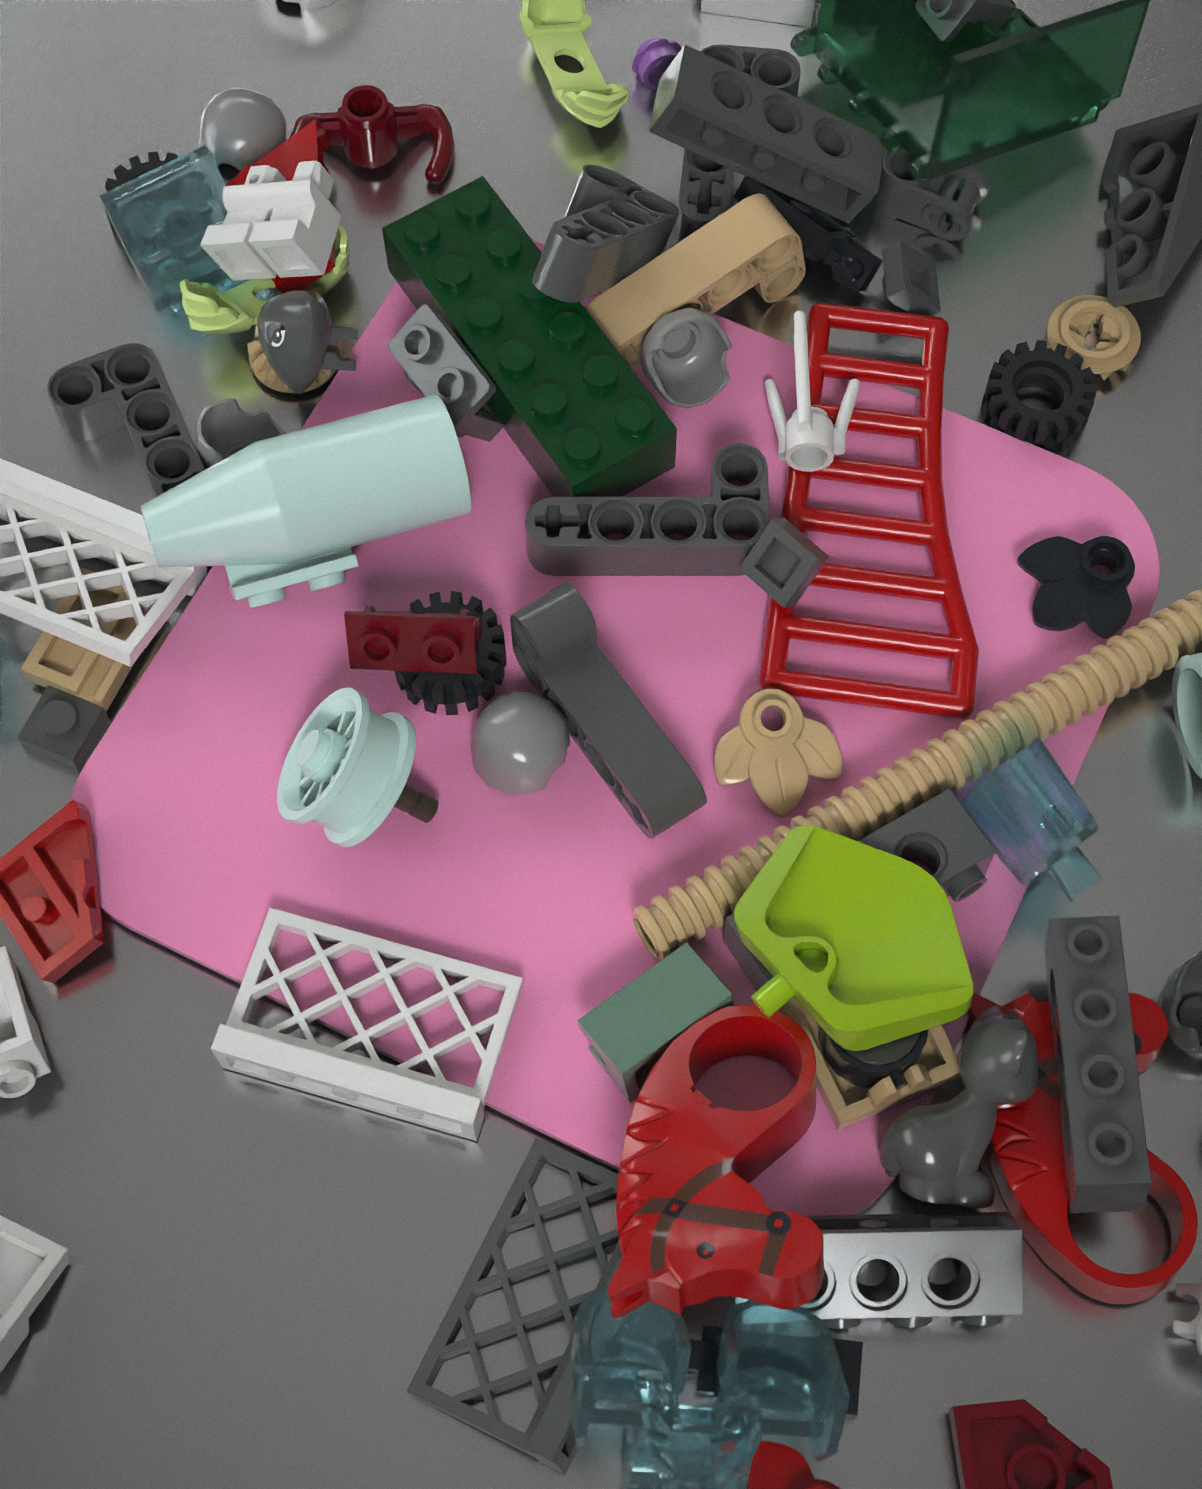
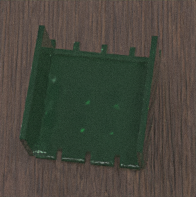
[790,0,1150,183]

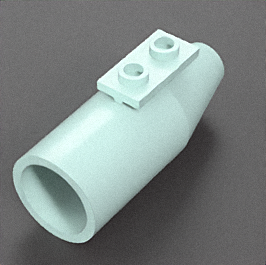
[140,394,471,608]

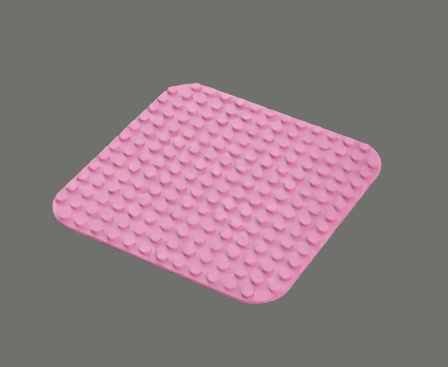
[70,240,1160,1216]

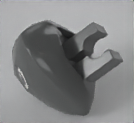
[257,290,358,394]

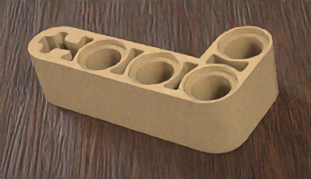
[585,193,806,368]

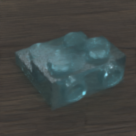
[99,145,247,313]

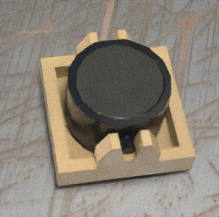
[779,998,961,1130]

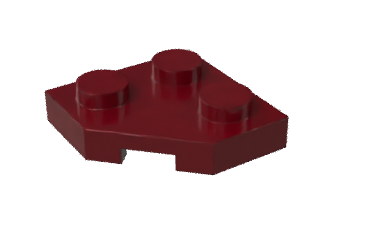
[949,1399,1113,1489]

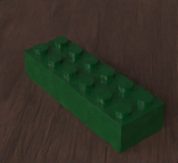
[382,176,677,497]

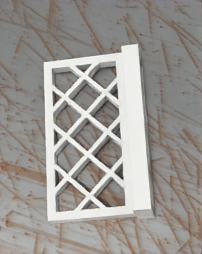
[0,458,207,667]
[211,907,524,1141]

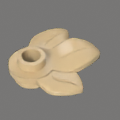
[714,689,843,817]

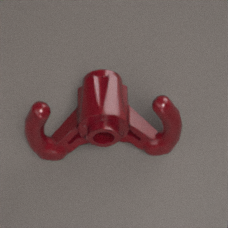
[289,85,455,185]

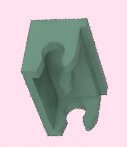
[577,942,734,1103]

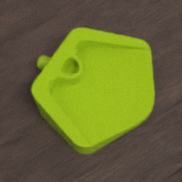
[734,825,974,1051]

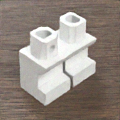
[200,161,342,281]

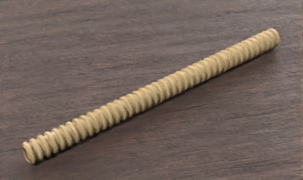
[633,589,1202,960]

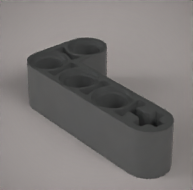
[677,44,801,242]
[532,164,679,303]
[47,343,205,497]
[525,443,770,576]
[510,582,707,839]

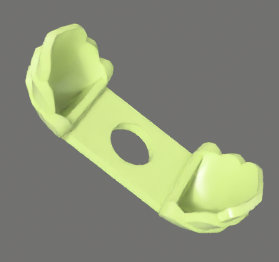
[520,0,630,128]
[179,225,350,335]

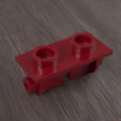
[344,606,482,674]

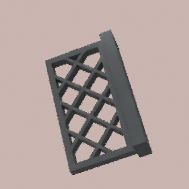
[406,1138,646,1475]

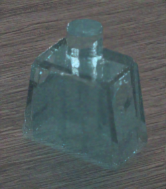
[960,738,1102,902]

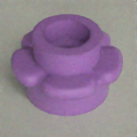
[631,37,682,91]

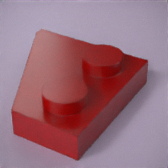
[0,800,104,983]

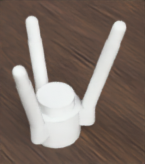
[764,310,860,472]

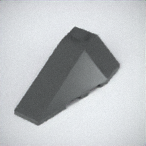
[1102,103,1202,308]

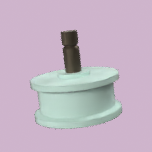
[277,687,439,847]

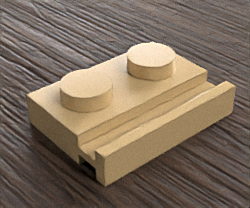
[21,567,146,712]

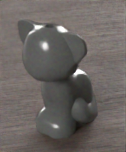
[880,1005,1038,1208]

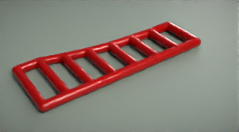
[759,303,979,719]

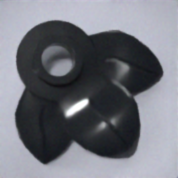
[1017,536,1135,639]

